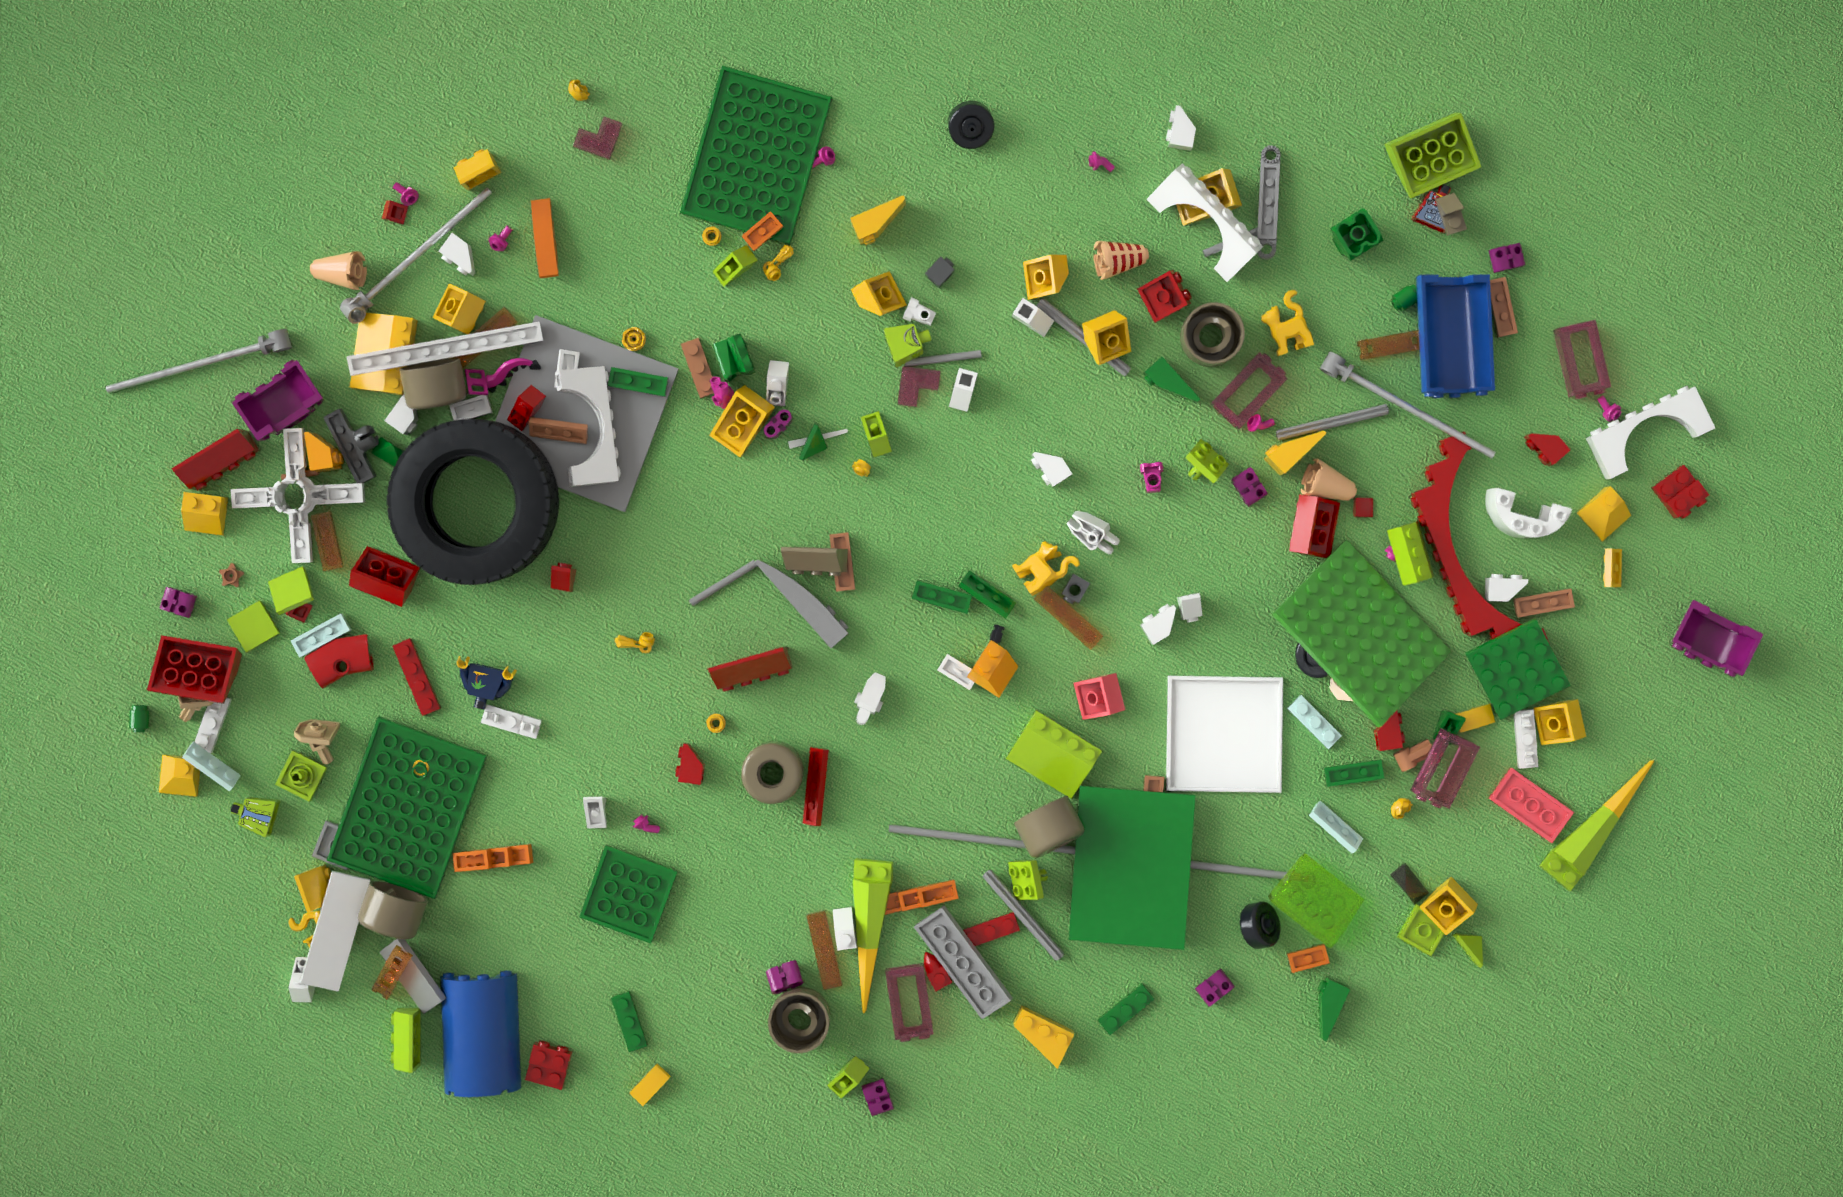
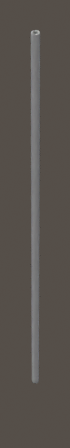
[889,825,1308,882]

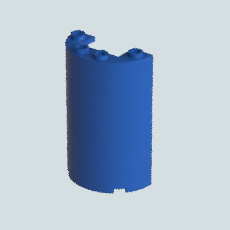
[1416,274,1495,398]
[440,971,521,1097]

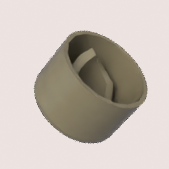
[1180,302,1245,367]
[399,358,467,409]
[741,741,804,804]
[1014,796,1084,858]
[358,881,428,939]
[768,987,831,1053]

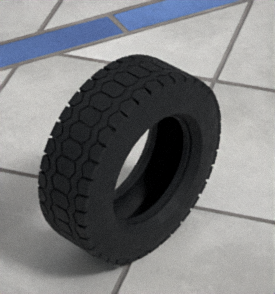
[387,419,559,585]

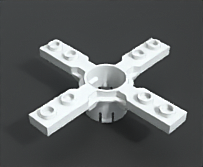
[231,428,365,563]

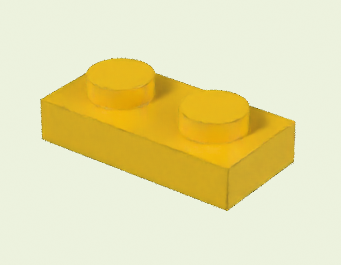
[1603,549,1622,587]

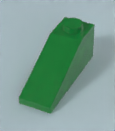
[1143,357,1200,403]
[1318,977,1350,1042]

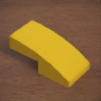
[1455,703,1495,733]
[629,1064,671,1106]

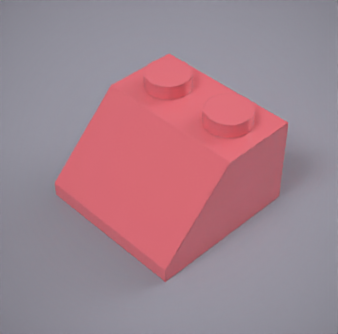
[1074,673,1125,720]

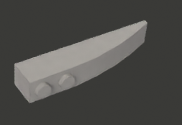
[755,560,849,648]

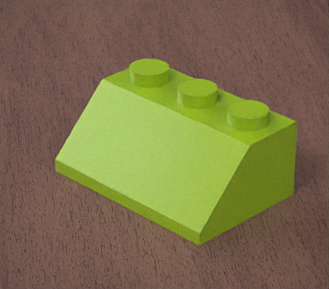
[1387,521,1434,586]
[391,1008,421,1073]

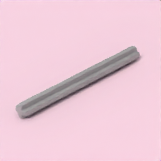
[1037,298,1131,376]
[1276,404,1389,440]
[983,870,1064,961]

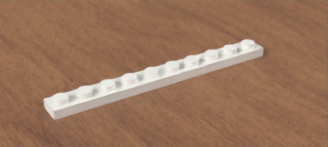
[347,322,543,376]

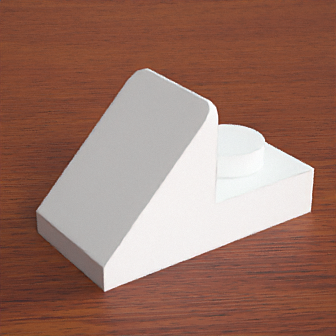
[583,797,607,828]

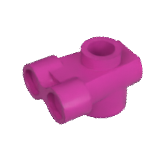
[710,376,734,409]
[1140,462,1164,493]

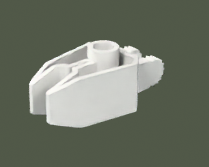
[1067,511,1120,554]
[854,672,886,726]

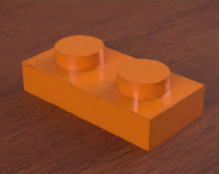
[742,212,783,252]
[1287,944,1330,973]

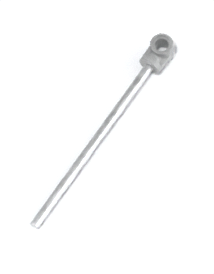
[340,188,492,324]
[106,329,292,393]
[1320,352,1496,459]

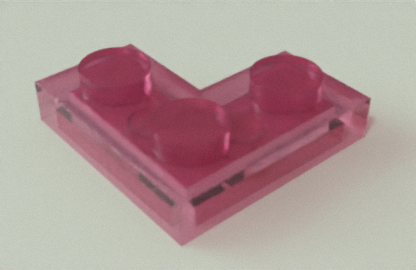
[573,117,623,160]
[898,366,940,407]

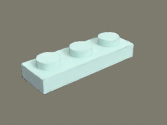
[291,613,351,658]
[1287,695,1342,749]
[182,741,241,791]
[1309,801,1363,853]

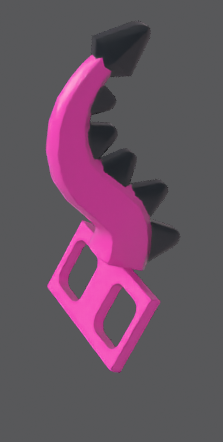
[465,358,541,395]

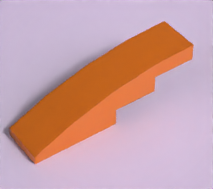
[531,198,559,279]
[452,844,534,872]
[885,880,959,915]

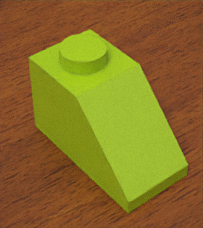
[713,245,758,287]
[861,411,892,457]
[827,1056,870,1098]

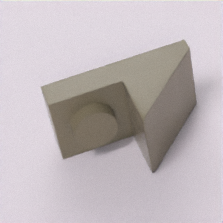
[1435,193,1467,236]

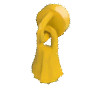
[763,245,794,281]
[615,632,655,653]

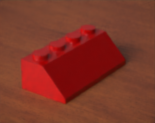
[171,428,260,491]

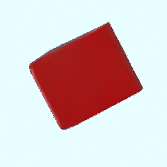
[382,200,408,225]
[1353,498,1373,517]
[285,603,313,623]

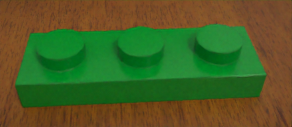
[608,367,669,397]
[959,570,1016,619]
[912,581,972,614]
[1323,759,1385,787]
[1097,984,1154,1035]
[611,991,648,1052]

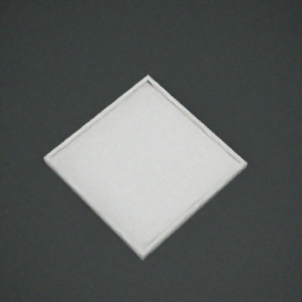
[1166,676,1283,793]

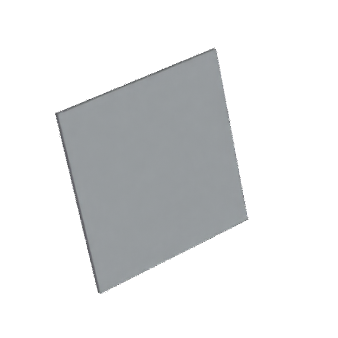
[482,315,679,512]

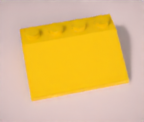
[349,313,418,395]

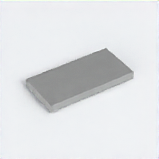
[380,939,446,1014]

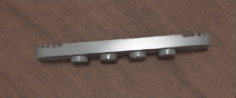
[1257,145,1281,260]

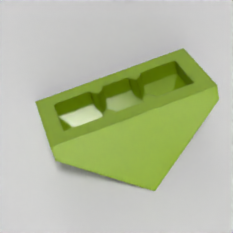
[1452,933,1483,968]

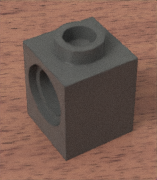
[925,256,955,288]
[1061,574,1090,604]

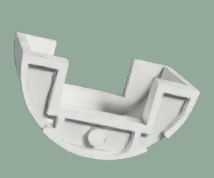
[1485,488,1572,538]

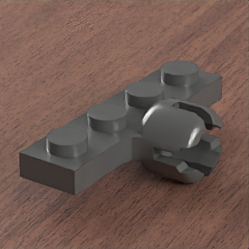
[323,408,379,483]

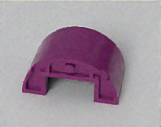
[232,360,323,441]
[1671,600,1764,678]

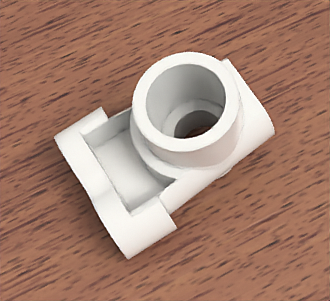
[903,297,936,326]

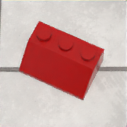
[1289,494,1340,559]
[349,546,420,607]

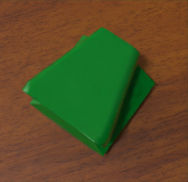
[1330,208,1383,261]
[712,334,756,383]

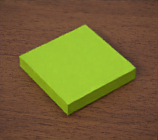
[268,566,314,615]
[227,600,280,653]
[1397,904,1444,956]

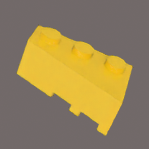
[1013,1005,1074,1069]

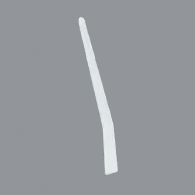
[788,429,848,449]

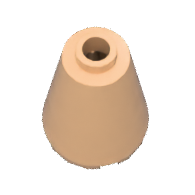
[310,251,367,290]
[1301,459,1357,501]

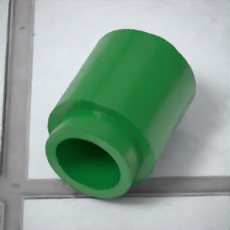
[1391,284,1417,312]
[129,705,150,733]

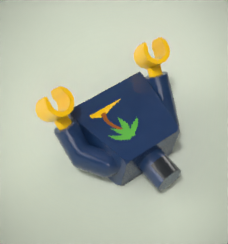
[456,656,517,710]

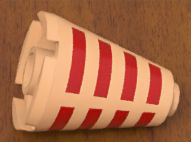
[1093,241,1149,280]

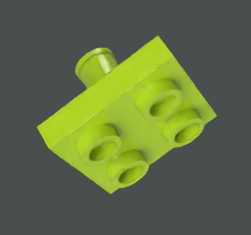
[1185,439,1229,484]
[275,750,328,802]
[1008,860,1048,900]

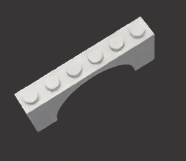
[1147,163,1263,282]
[555,366,621,487]
[1586,385,1715,479]

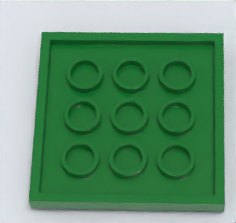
[1465,618,1571,720]
[579,845,678,944]

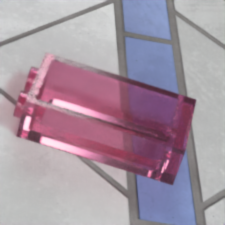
[1553,319,1611,400]
[1210,352,1287,430]
[1410,728,1480,809]
[885,963,933,1042]

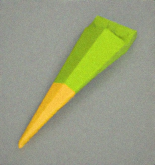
[1539,760,1654,891]
[853,858,893,1014]

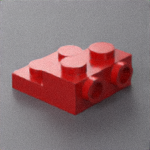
[1137,270,1192,323]
[1651,465,1709,519]
[525,1040,573,1090]

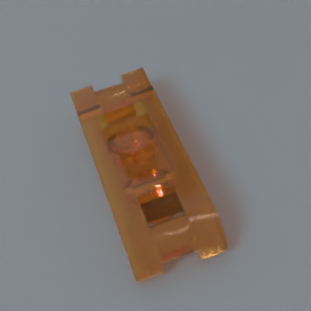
[1357,330,1419,360]
[371,945,413,1000]

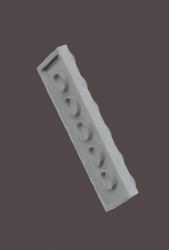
[914,905,1013,1019]

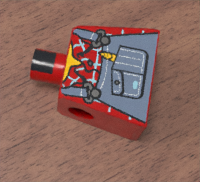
[1411,185,1451,234]

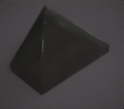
[1390,863,1429,905]

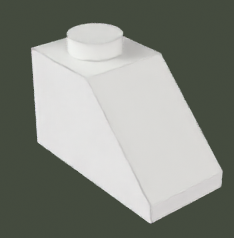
[384,394,418,435]
[1177,593,1202,623]
[833,907,857,951]

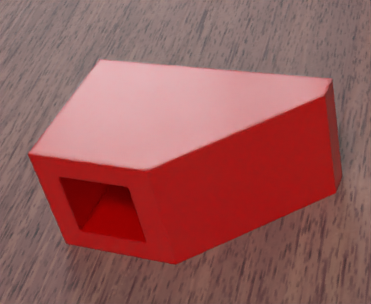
[507,385,546,431]
[1524,433,1571,466]
[551,562,577,592]
[1374,710,1405,751]
[675,743,705,785]

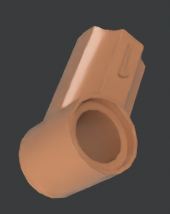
[1393,739,1435,772]

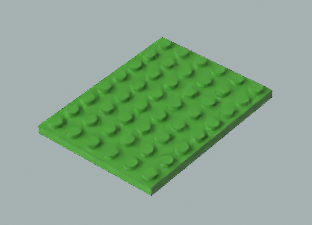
[1272,539,1451,728]

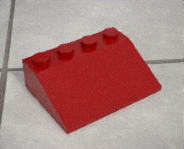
[147,635,242,704]
[708,646,792,692]

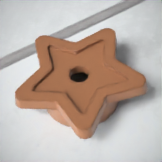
[219,563,244,587]

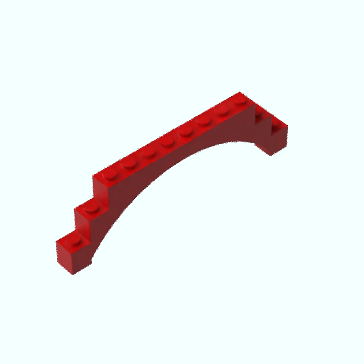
[1410,431,1550,644]

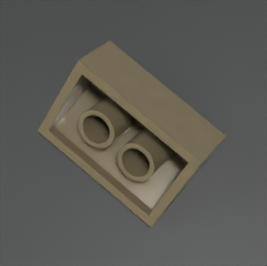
[781,547,848,576]

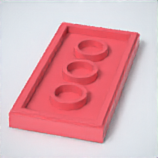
[1488,767,1574,843]

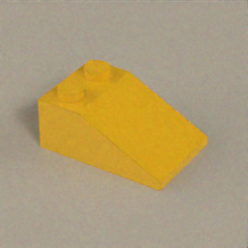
[1176,168,1242,226]
[850,195,906,246]
[709,385,775,457]
[1264,431,1327,476]

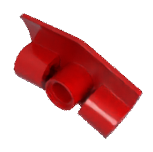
[304,634,374,689]

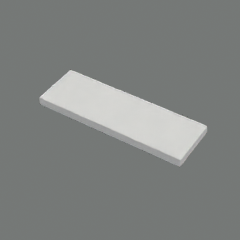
[300,871,371,991]

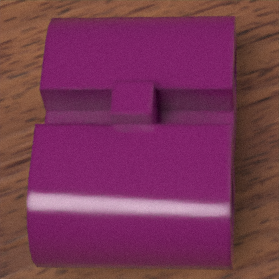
[1488,243,1526,273]
[764,409,793,439]
[1231,467,1268,507]
[159,586,197,618]
[766,960,804,994]
[1195,968,1235,1007]
[862,1078,894,1116]

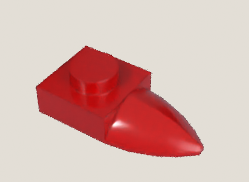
[924,952,953,991]

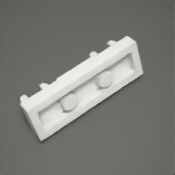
[195,698,232,753]
[481,704,542,739]
[1513,709,1538,769]

